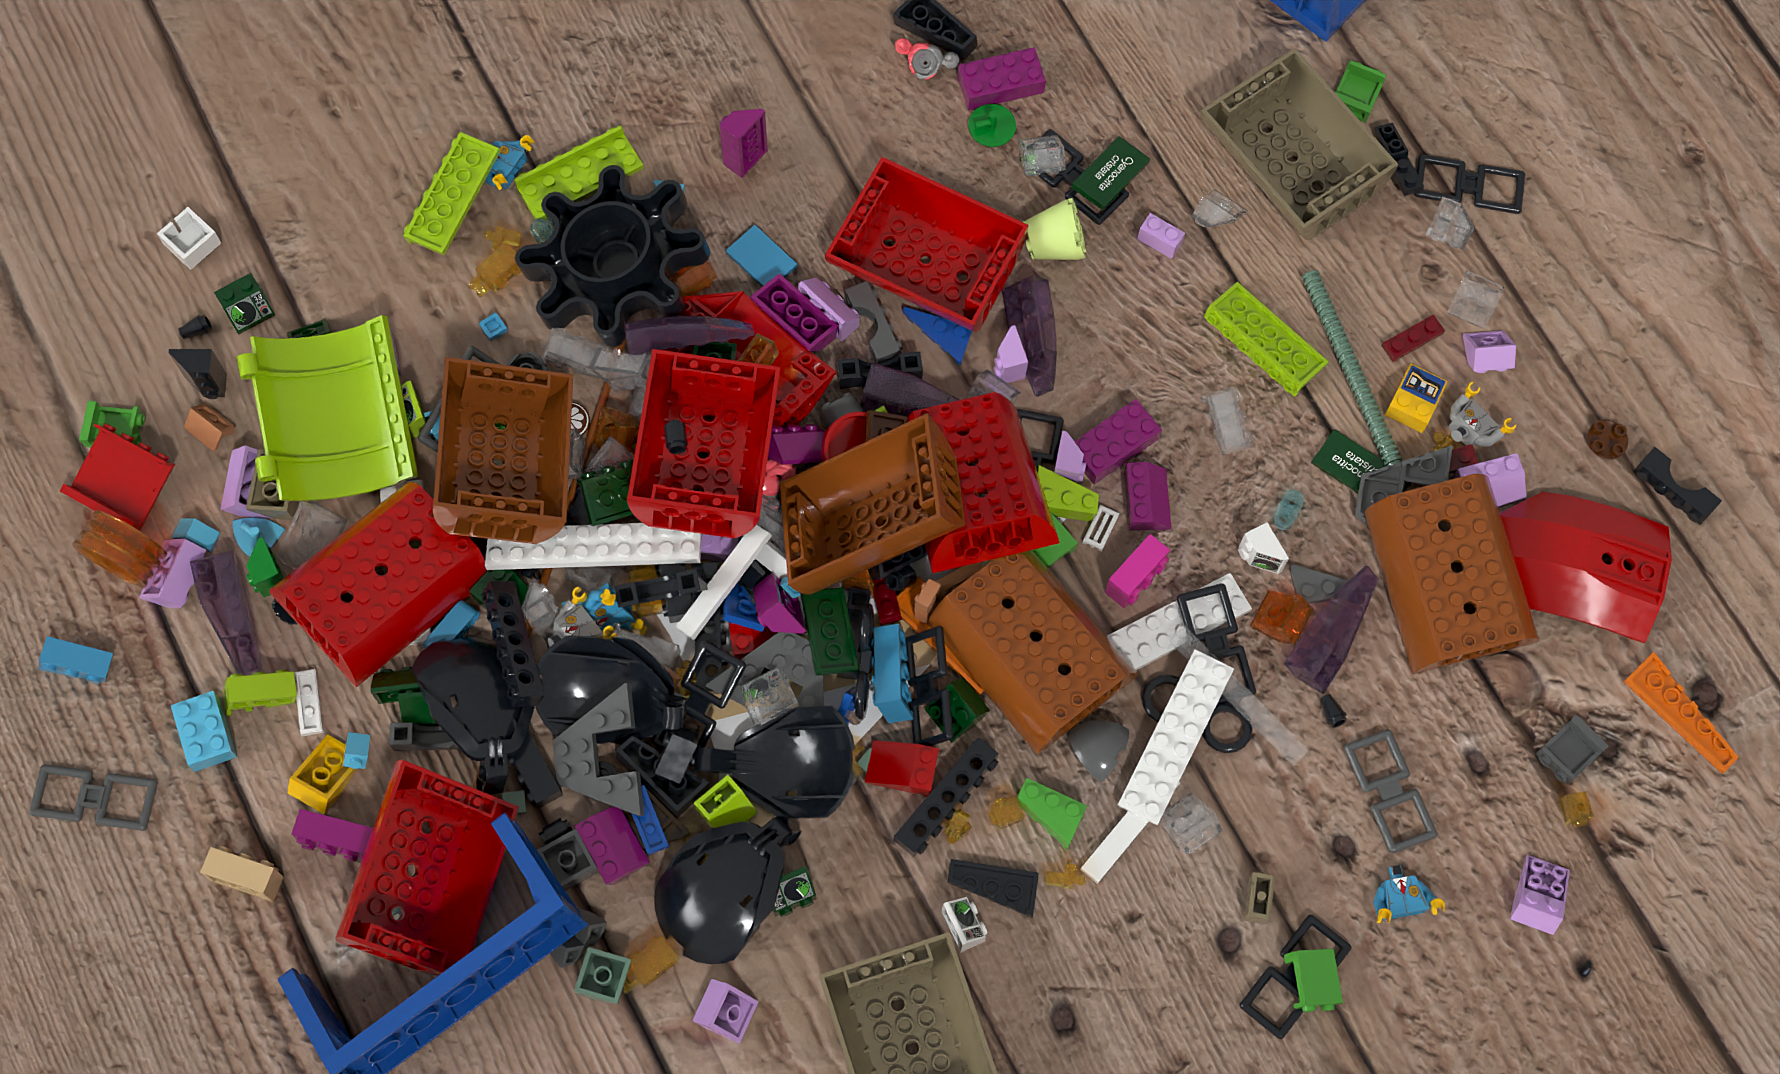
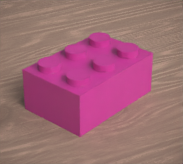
[1105,534,1170,608]

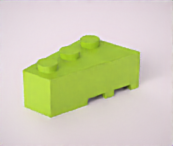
[1036,465,1099,522]
[223,669,297,716]

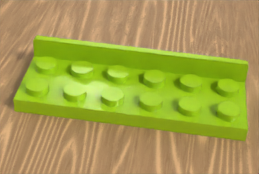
[514,125,644,223]
[403,132,501,255]
[1204,282,1329,397]

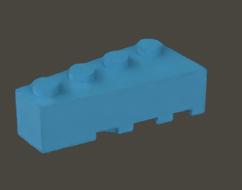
[872,623,913,724]

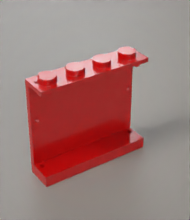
[60,423,175,532]

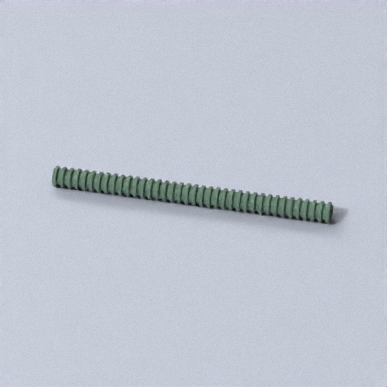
[1302,270,1412,490]

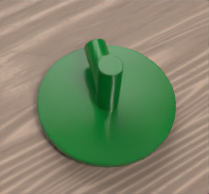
[968,104,1016,147]

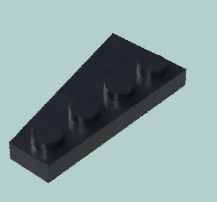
[947,859,1039,918]

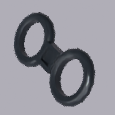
[855,603,874,721]
[1141,674,1253,753]

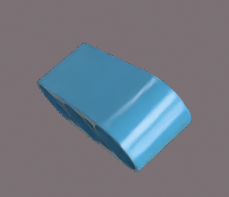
[423,599,480,649]

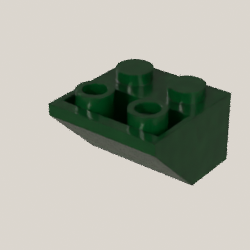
[924,677,990,743]
[398,690,439,726]

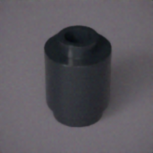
[664,420,688,454]
[885,565,917,591]
[538,818,572,845]

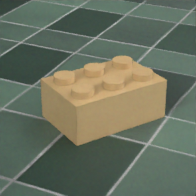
[200,846,284,902]

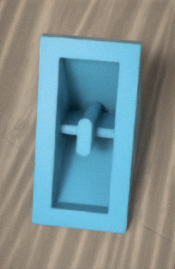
[171,518,220,552]

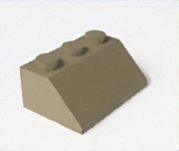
[246,449,299,520]

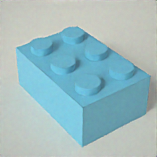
[170,691,237,772]

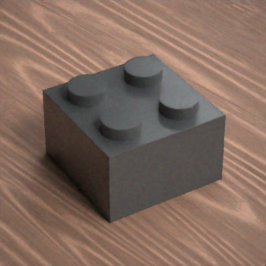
[537,829,599,891]

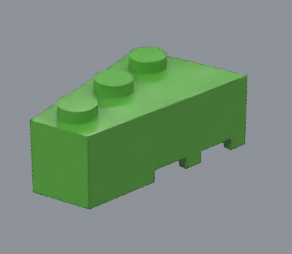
[1016,778,1087,850]

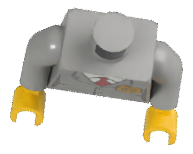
[1448,382,1517,447]
[548,587,618,647]

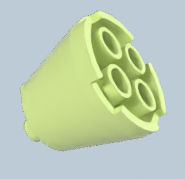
[1023,198,1086,260]

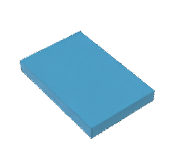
[725,225,797,287]

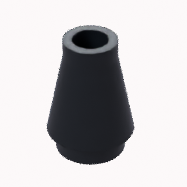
[178,314,212,339]
[1320,694,1347,728]

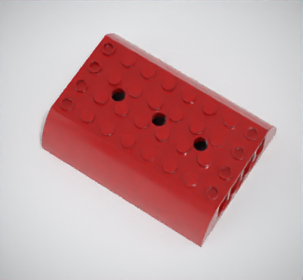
[825,157,1029,332]
[627,349,780,538]
[908,392,1060,573]
[269,482,488,687]
[335,760,519,976]

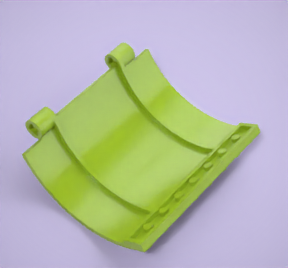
[237,315,418,501]

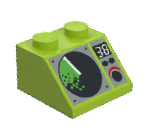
[401,381,426,439]

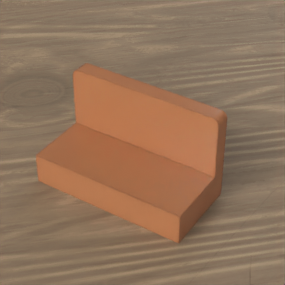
[184,403,236,451]

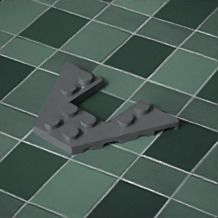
[1354,446,1453,526]
[706,632,824,734]
[553,683,644,816]

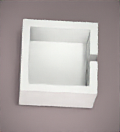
[157,207,221,270]

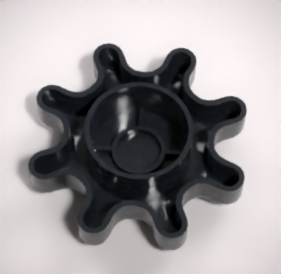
[515,165,710,347]

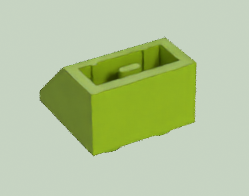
[694,775,757,829]

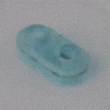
[530,219,554,244]
[1273,490,1304,530]

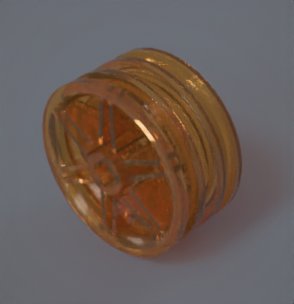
[72,510,167,588]

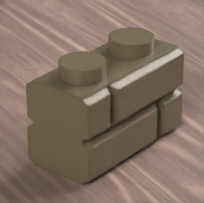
[1244,872,1275,924]

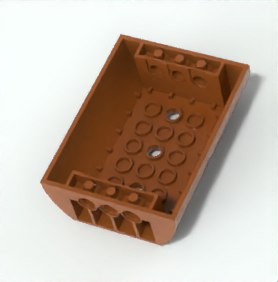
[433,357,573,544]
[780,413,966,595]
[1364,474,1540,674]
[928,550,1138,755]

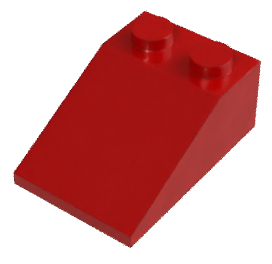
[729,612,796,660]
[864,740,939,796]

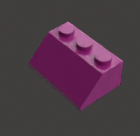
[768,424,826,465]
[1124,462,1171,531]
[753,572,806,634]
[575,806,651,885]

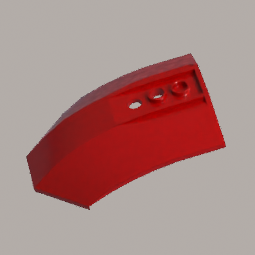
[656,291,836,428]
[1500,492,1672,644]

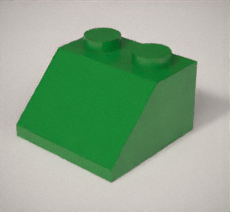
[246,537,284,598]

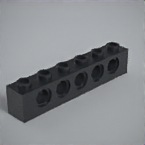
[691,562,728,694]
[482,581,545,707]
[893,737,999,857]

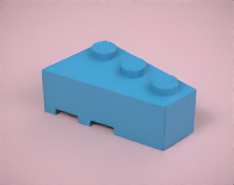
[39,636,113,684]

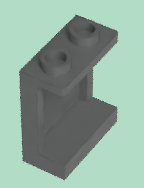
[1536,715,1609,785]

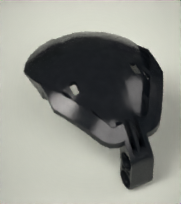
[412,635,535,795]
[535,635,687,745]
[694,706,855,819]
[654,816,802,965]

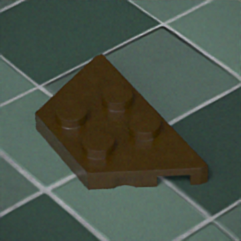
[623,783,690,850]

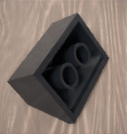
[168,349,227,399]

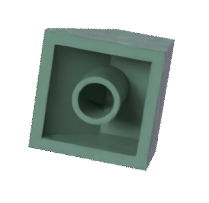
[574,947,632,1004]

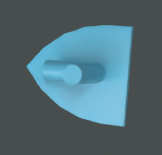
[232,517,285,557]

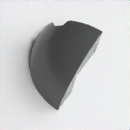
[1067,721,1129,782]
[551,908,607,968]

